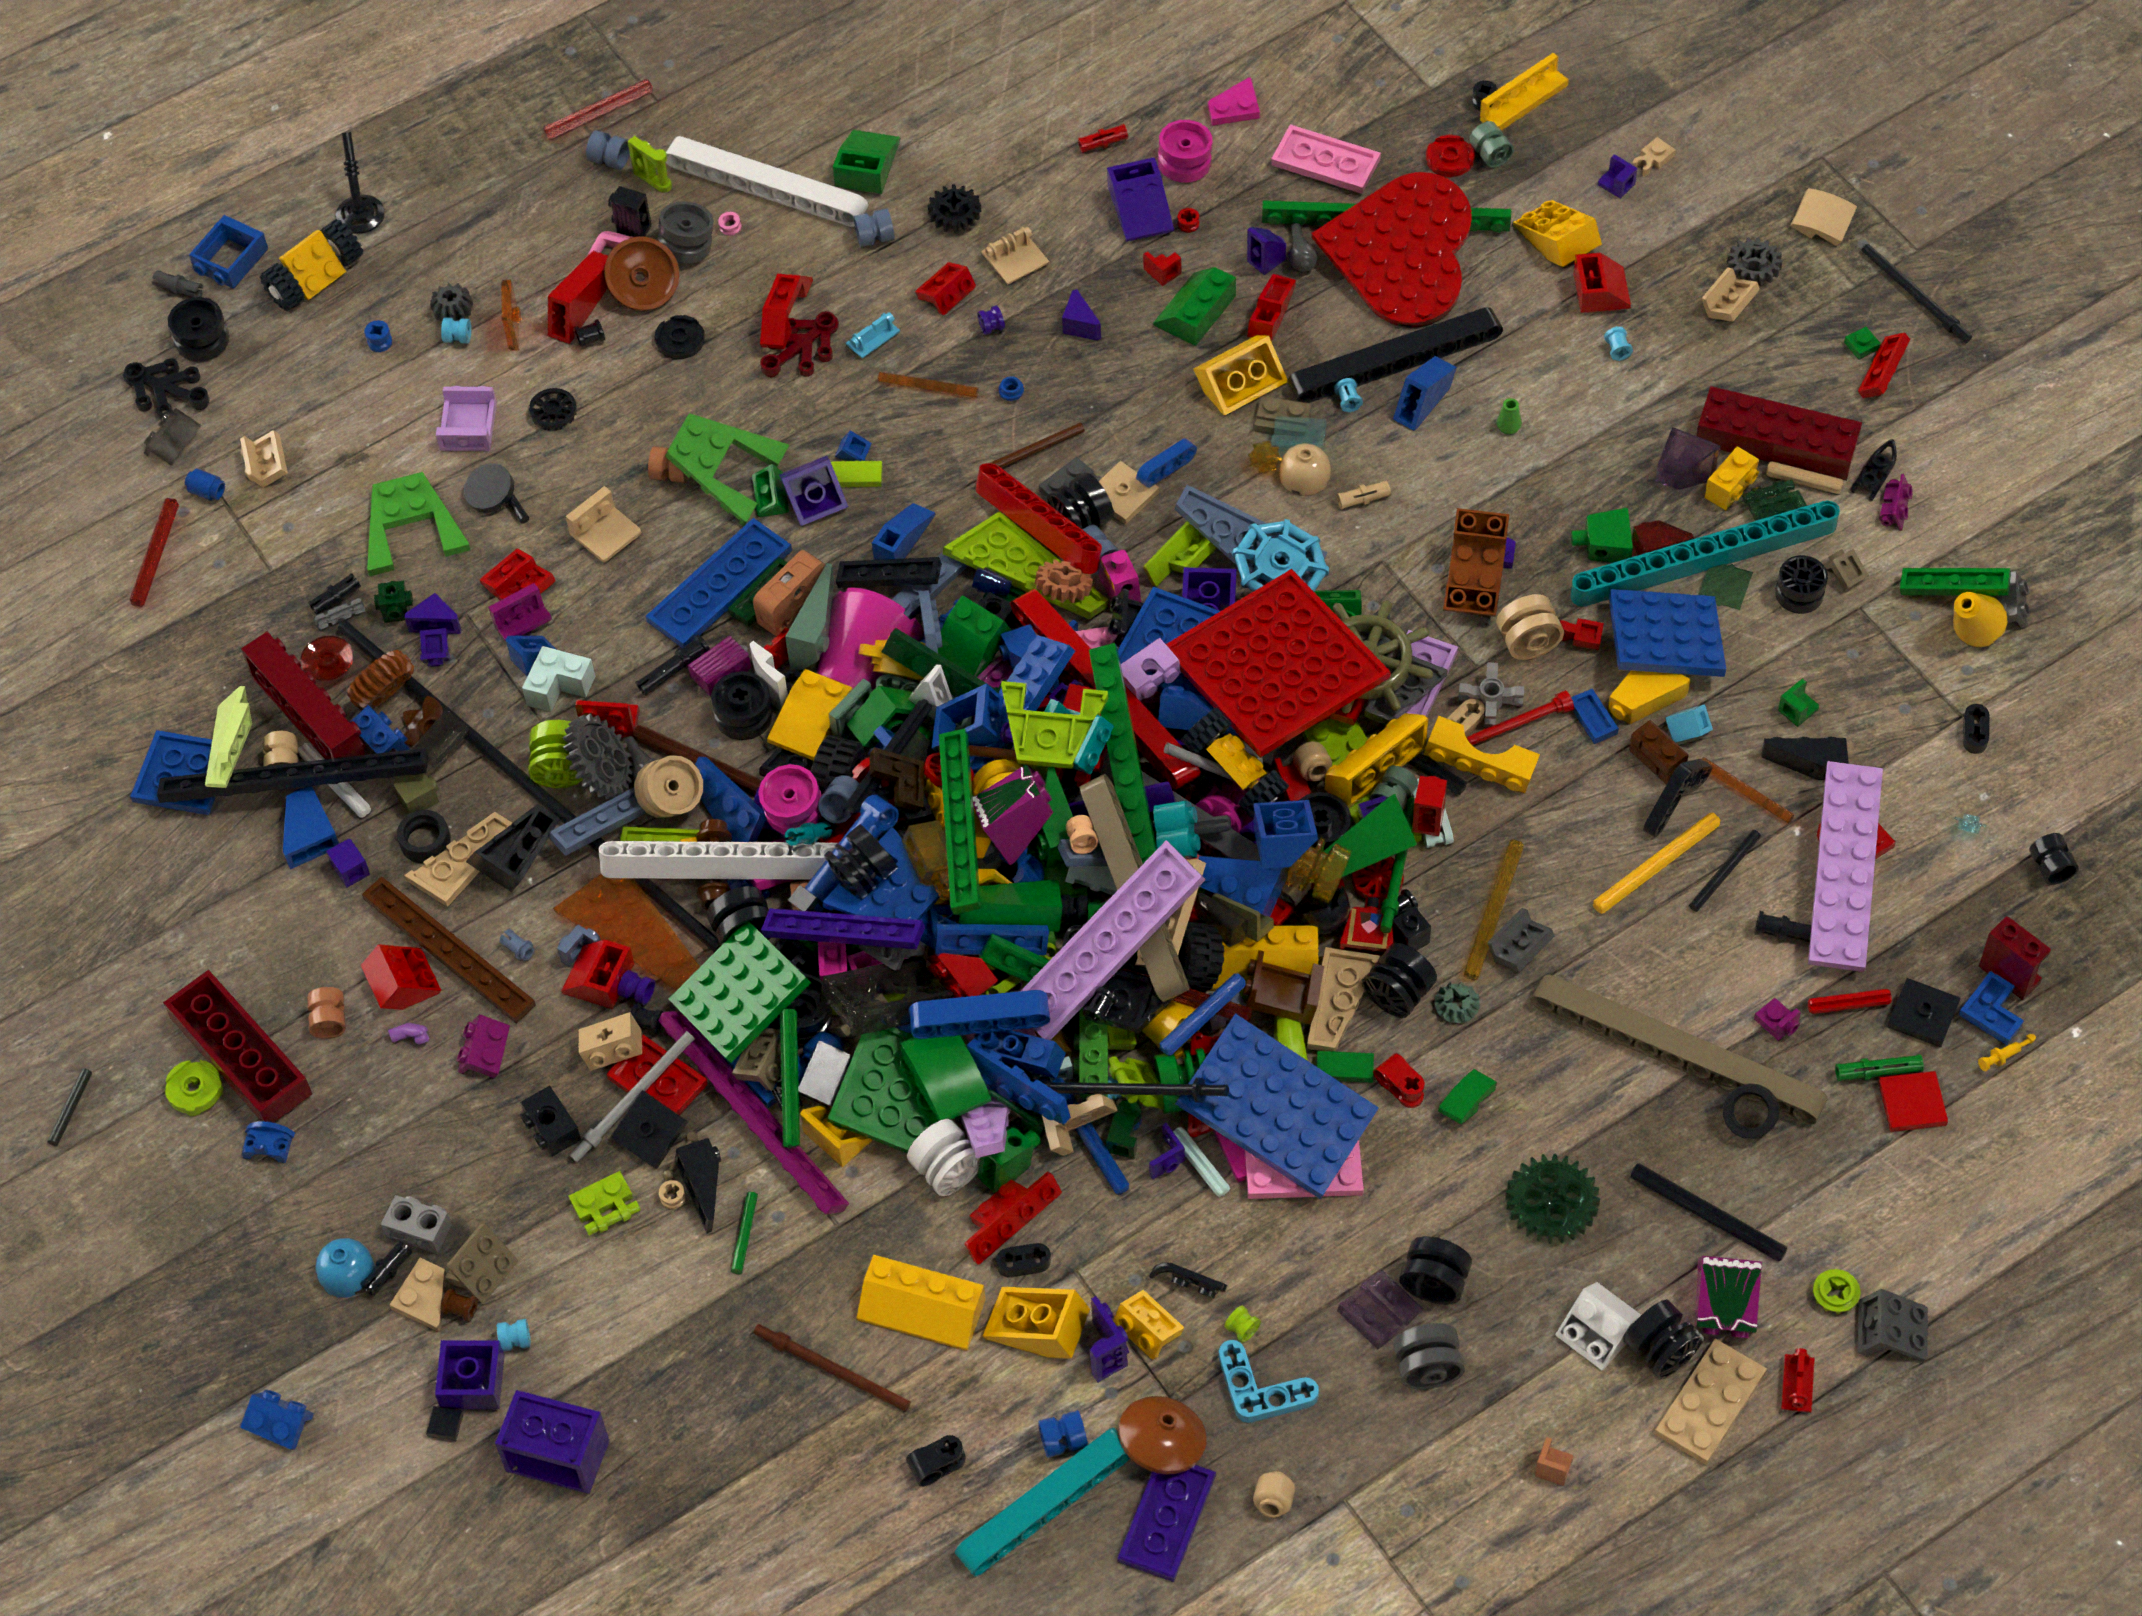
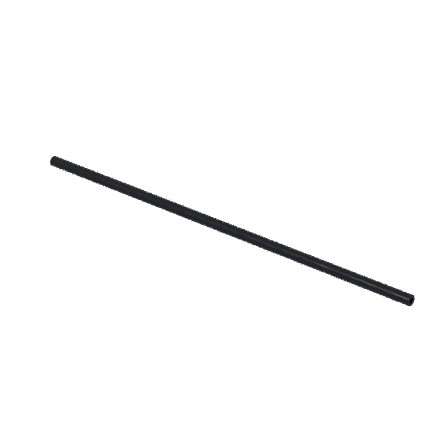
[338,620,721,953]

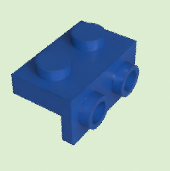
[350,705,411,754]
[240,1390,314,1449]

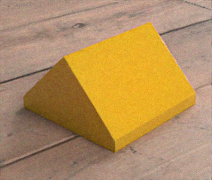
[800,1105,872,1167]

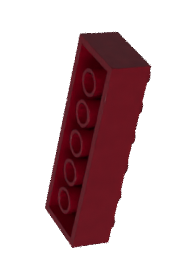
[1695,386,1862,481]
[241,631,366,759]
[163,970,312,1123]

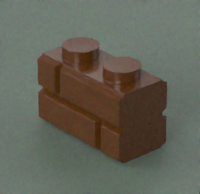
[1629,720,1689,784]

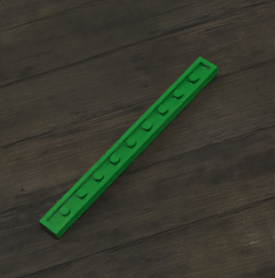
[1262,200,1511,232]
[1089,643,1157,864]

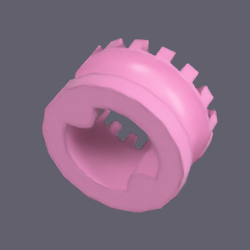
[718,212,742,236]

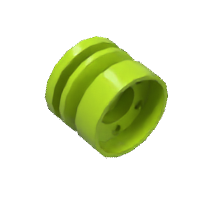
[528,719,583,788]

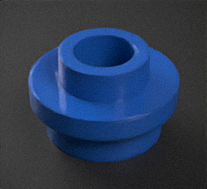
[998,377,1024,401]

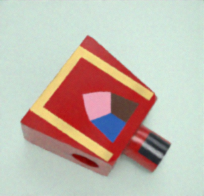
[1340,897,1393,956]

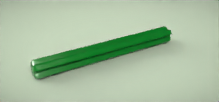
[780,1009,800,1148]

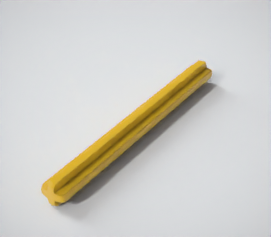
[1593,812,1721,914]

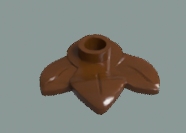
[403,696,447,746]

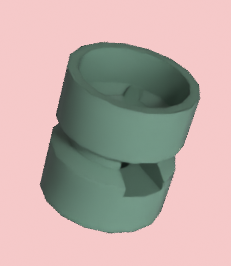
[1469,121,1514,168]
[1369,765,1418,810]

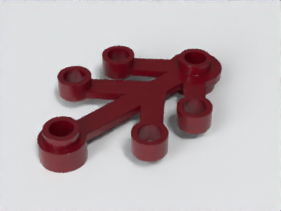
[760,311,839,377]

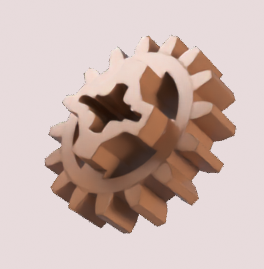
[1035,559,1093,603]

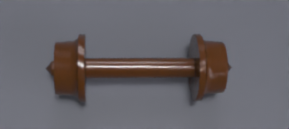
[696,819,733,911]

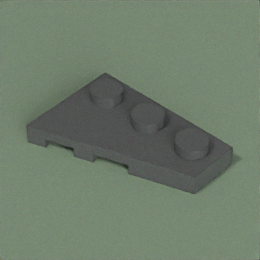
[1365,651,1448,725]

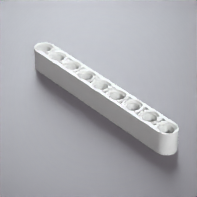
[666,136,868,227]
[599,841,837,879]

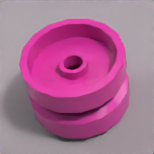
[1158,120,1213,183]
[758,764,822,834]

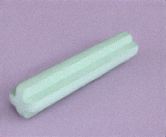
[1173,1127,1230,1197]

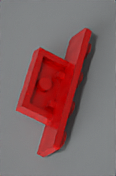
[965,1172,1062,1264]

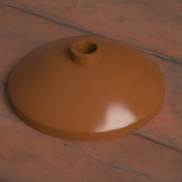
[604,237,679,311]
[1118,1396,1207,1474]

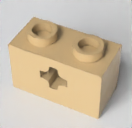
[579,1012,642,1071]

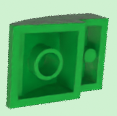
[900,1035,992,1121]

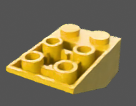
[1513,200,1602,267]

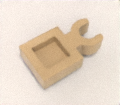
[1632,137,1676,177]

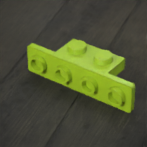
[1143,521,1217,586]

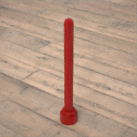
[1466,690,1574,746]

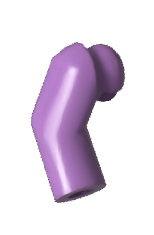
[388,1023,430,1045]

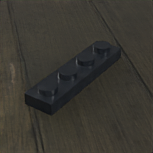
[835,557,942,588]

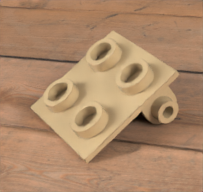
[981,227,1050,285]

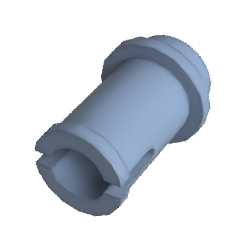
[499,929,535,961]

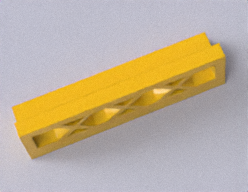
[1480,53,1569,131]

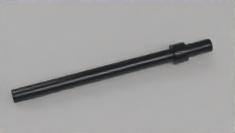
[1862,244,1972,343]

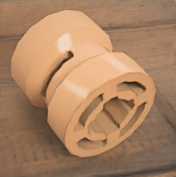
[1066,815,1098,854]

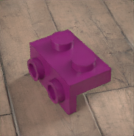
[488,583,552,642]
[457,1014,510,1078]

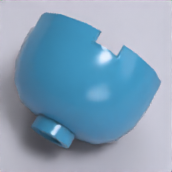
[315,1238,375,1297]

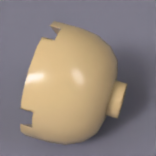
[1279,443,1331,496]

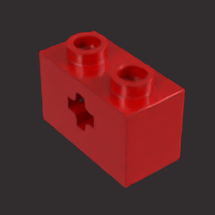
[1412,776,1447,836]

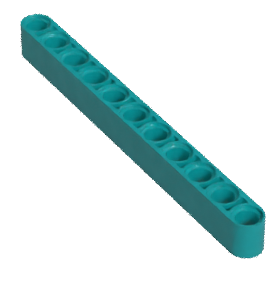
[1570,500,1840,607]

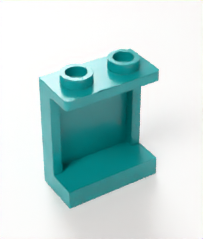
[1044,699,1114,775]

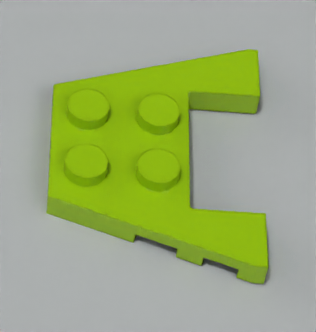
[1001,681,1109,769]

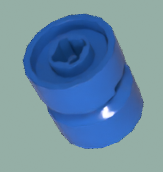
[1038,1410,1088,1458]

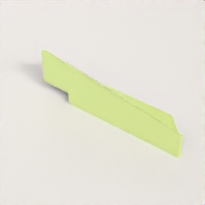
[205,686,252,788]

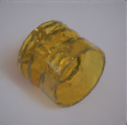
[1285,837,1352,904]

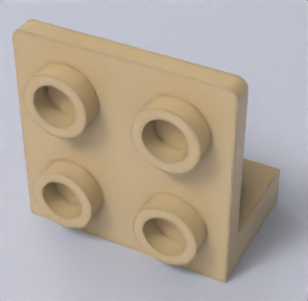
[566,486,642,563]

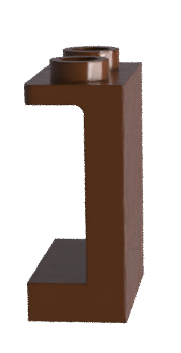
[1243,950,1324,1025]

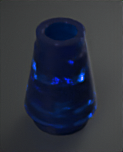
[972,567,1012,596]

